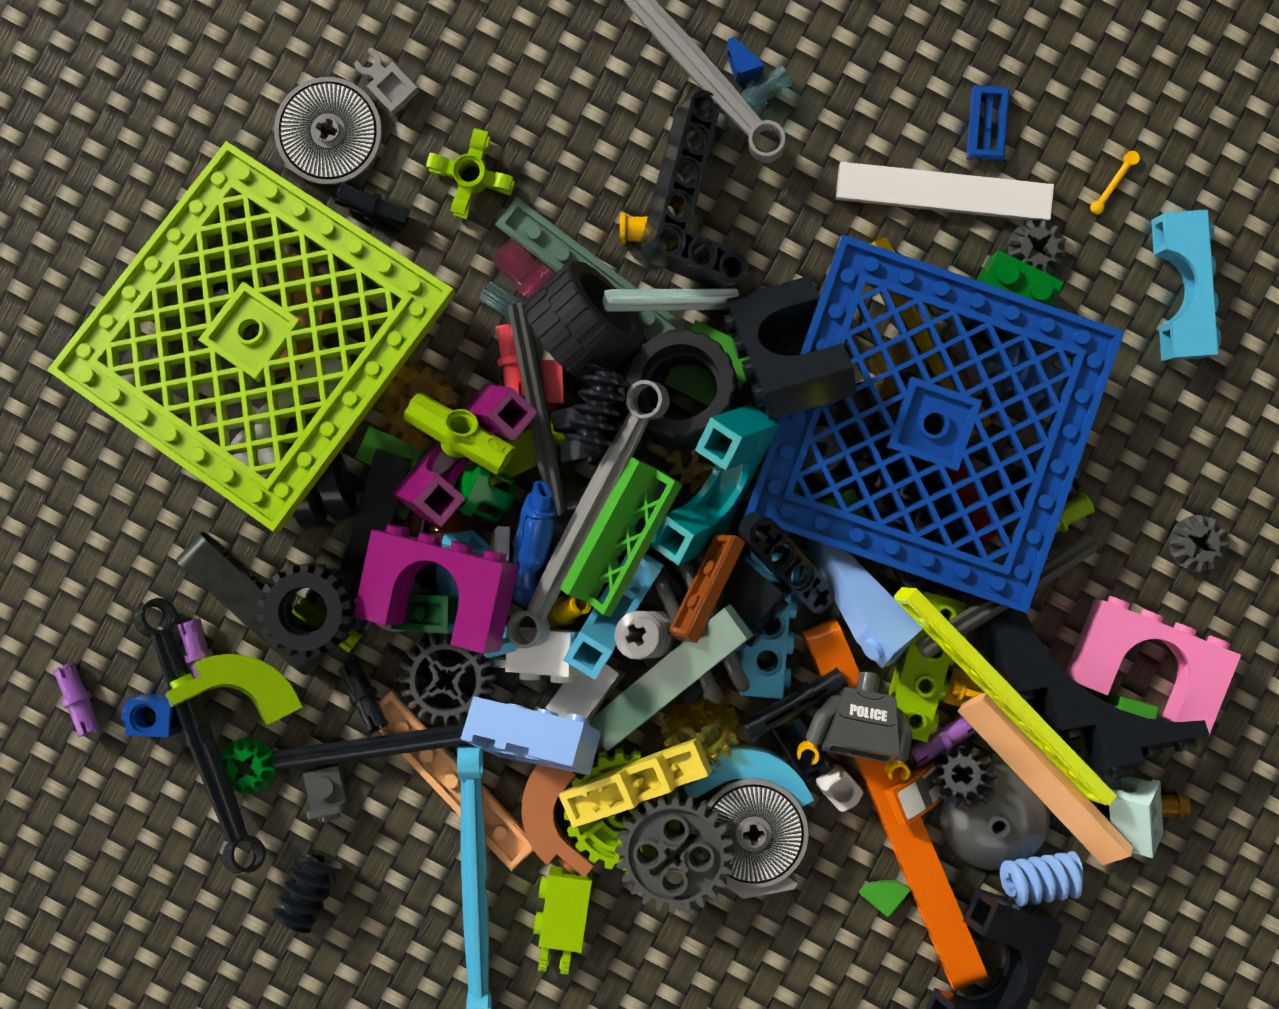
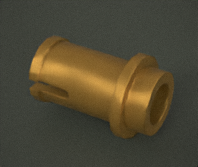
[1161,791,1191,820]

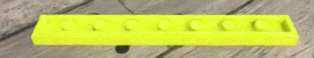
[893,587,1117,806]

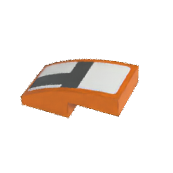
[884,761,943,825]

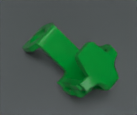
[417,449,516,522]

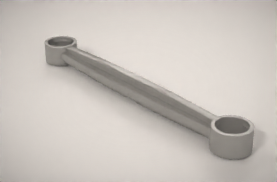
[623,0,785,163]
[507,380,670,648]

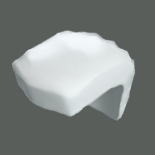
[816,764,864,812]

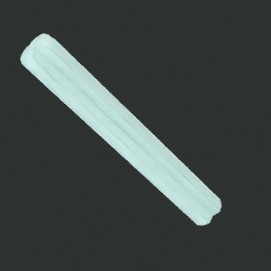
[602,288,739,312]

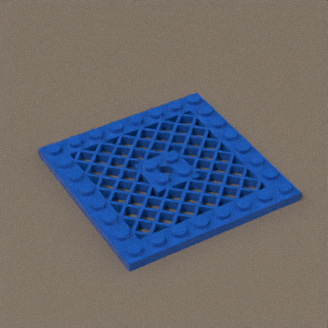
[744,234,1125,613]

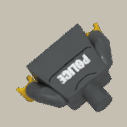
[797,672,912,781]

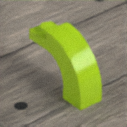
[165,654,302,726]

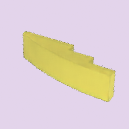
[558,738,713,828]

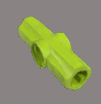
[403,392,515,475]

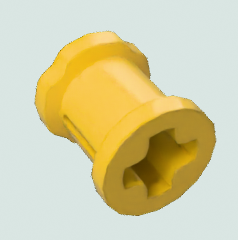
[620,213,648,245]

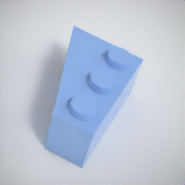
[461,696,601,775]

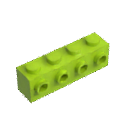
[888,589,966,743]

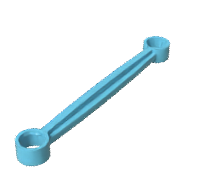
[457,744,492,1009]

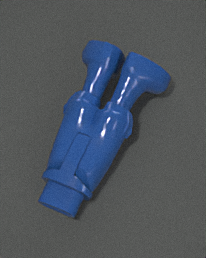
[511,481,556,607]

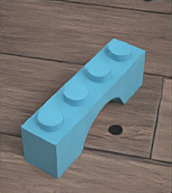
[1151,210,1221,361]

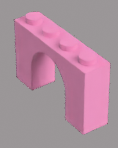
[1066,596,1241,736]

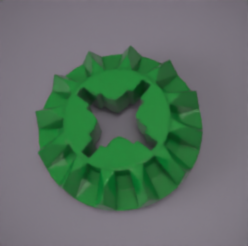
[221,737,276,796]

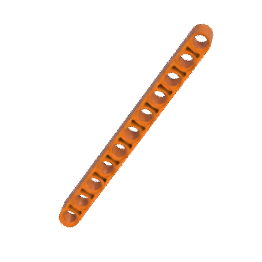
[802,618,988,991]

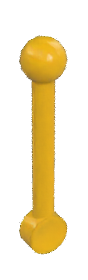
[1090,151,1140,215]

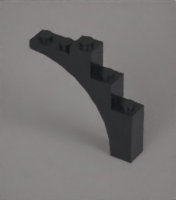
[979,608,1210,779]

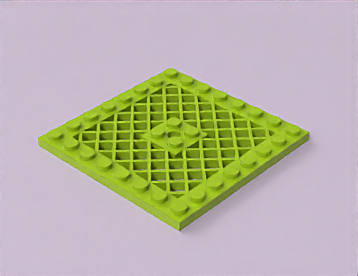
[47,141,456,534]

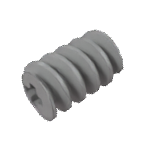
[615,611,680,659]

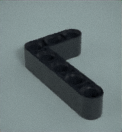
[641,90,749,288]

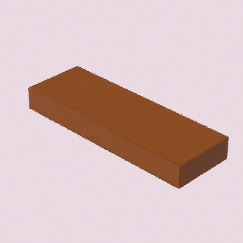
[668,534,745,643]

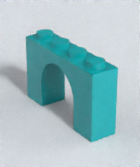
[650,405,780,566]

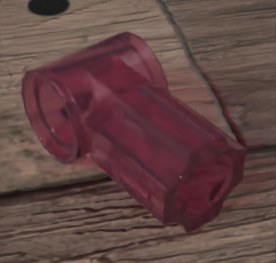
[491,238,554,300]

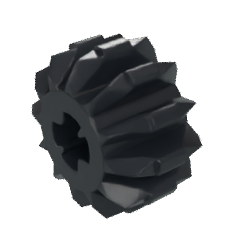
[933,746,997,810]

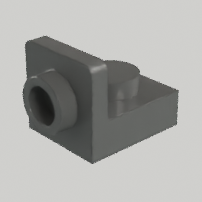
[303,763,350,822]

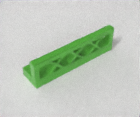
[560,456,683,617]

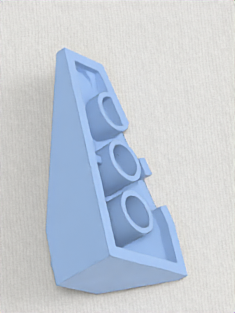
[805,539,923,668]

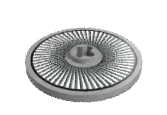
[274,77,383,186]
[699,778,809,888]

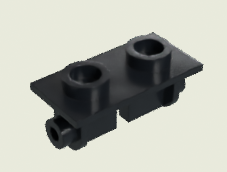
[772,713,833,784]

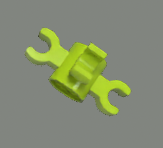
[426,128,515,220]

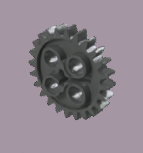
[615,791,735,914]

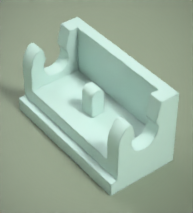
[1109,777,1163,858]

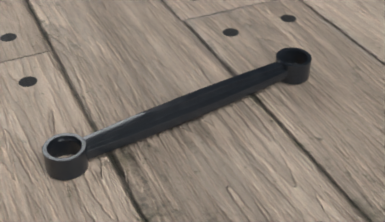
[134,598,266,875]

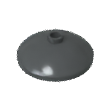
[940,764,1050,870]

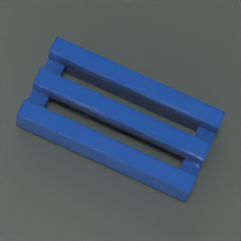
[966,85,1010,162]

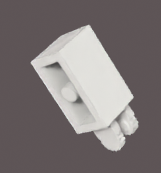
[490,627,586,683]

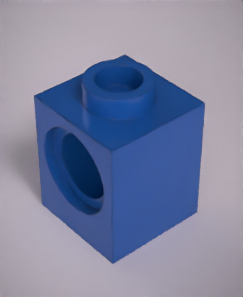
[121,694,181,738]

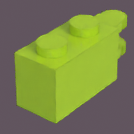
[533,866,593,975]

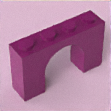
[392,384,538,527]
[353,524,519,654]

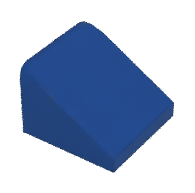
[725,37,765,84]

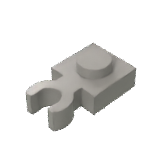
[354,48,419,116]

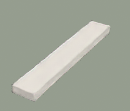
[835,162,1054,222]

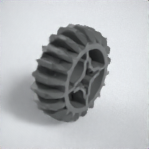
[399,632,497,726]

